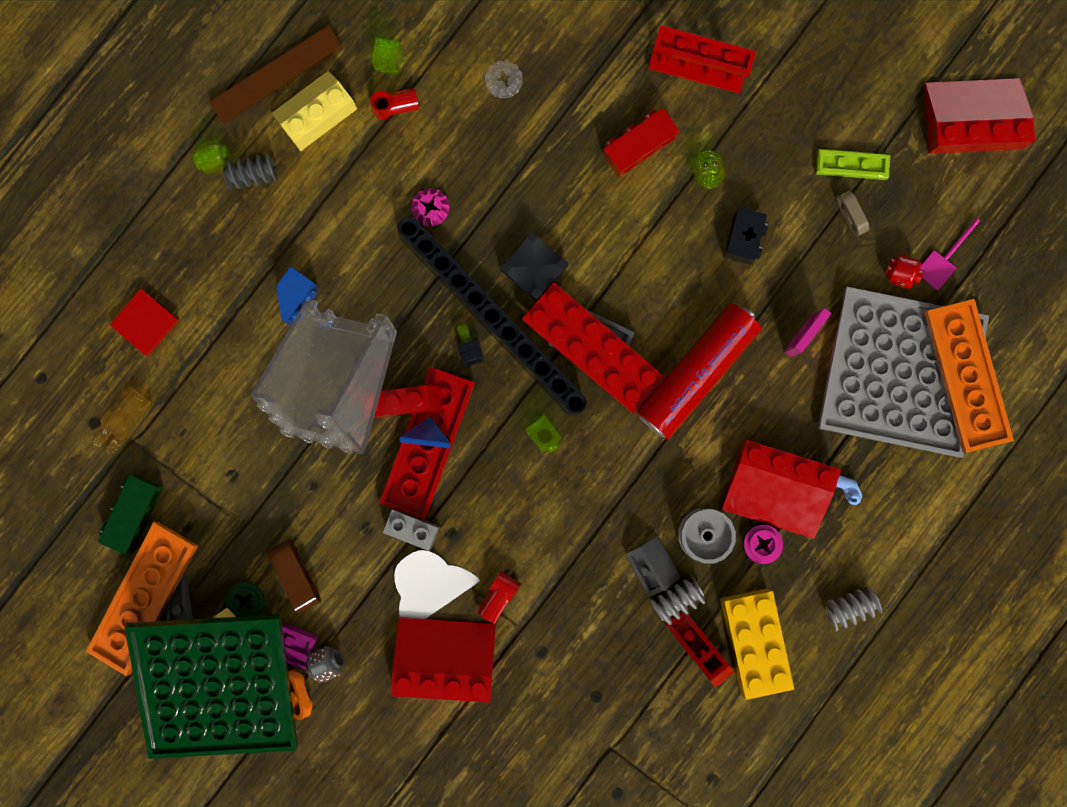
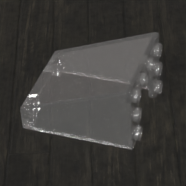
[250,299,397,454]

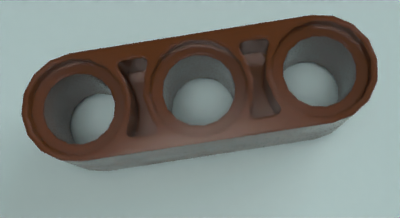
[267,539,321,614]

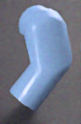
[836,476,862,505]

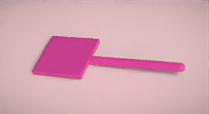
[920,218,980,291]

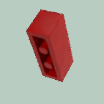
[603,108,680,178]
[361,385,442,418]

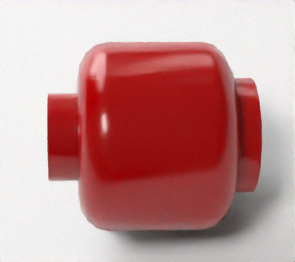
[885,254,924,289]

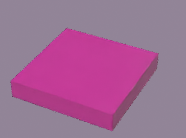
[784,308,832,357]

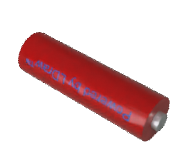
[636,303,762,440]

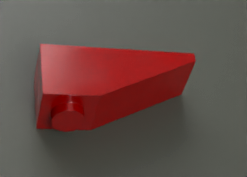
[665,611,734,688]

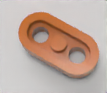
[288,669,312,720]

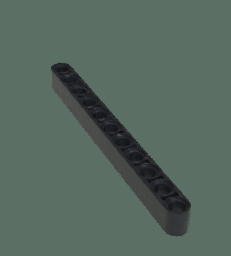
[398,217,587,416]

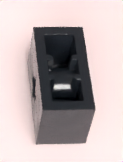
[723,207,769,265]

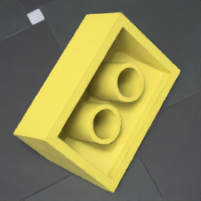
[272,71,357,151]

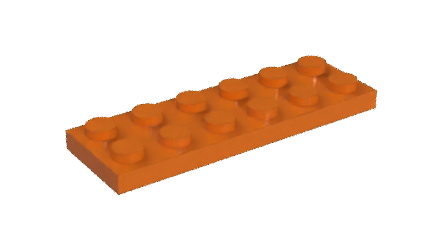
[924,299,1014,453]
[86,522,199,676]

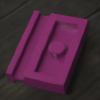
[281,621,318,670]

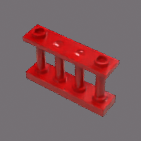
[648,25,756,94]

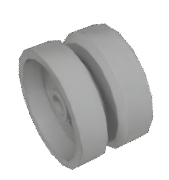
[678,508,736,563]

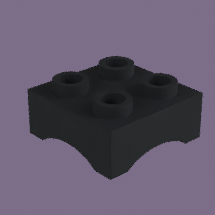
[500,232,569,302]

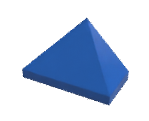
[399,417,451,448]

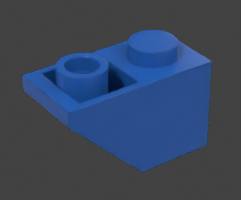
[276,267,318,326]

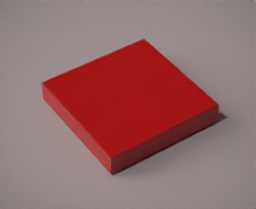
[109,289,179,356]

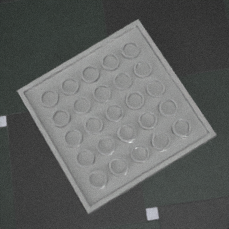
[817,287,989,458]

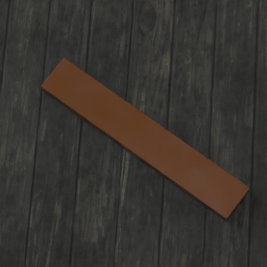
[209,25,343,124]

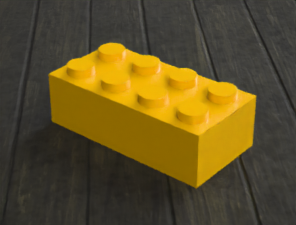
[720,588,795,700]

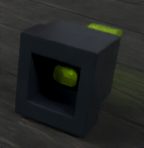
[457,324,485,368]

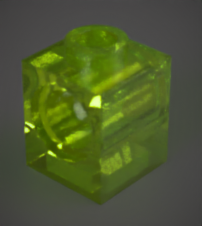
[525,415,562,454]

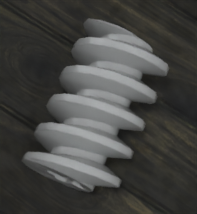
[650,575,705,625]
[825,586,882,632]

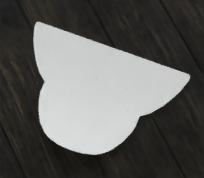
[394,550,480,619]

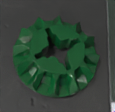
[225,582,265,617]

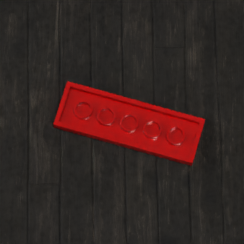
[522,282,665,414]
[379,366,475,520]

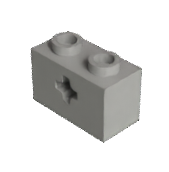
[383,509,440,551]

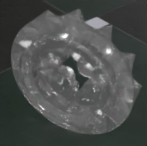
[485,60,523,98]

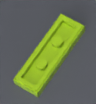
[815,149,890,180]

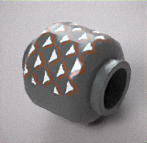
[306,646,345,683]

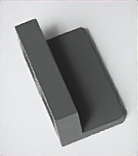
[625,536,680,597]

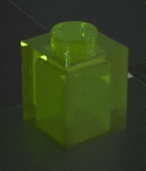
[371,38,403,75]

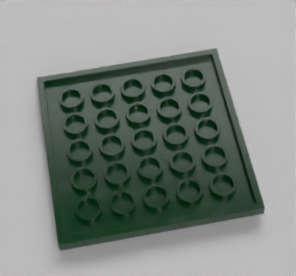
[125,614,298,759]

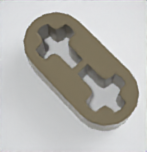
[837,191,869,236]

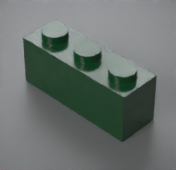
[98,475,163,555]

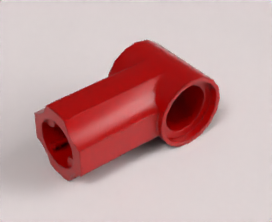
[370,88,419,120]
[477,571,521,624]

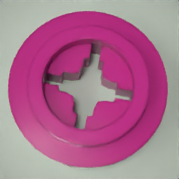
[411,188,449,226]
[743,525,783,564]

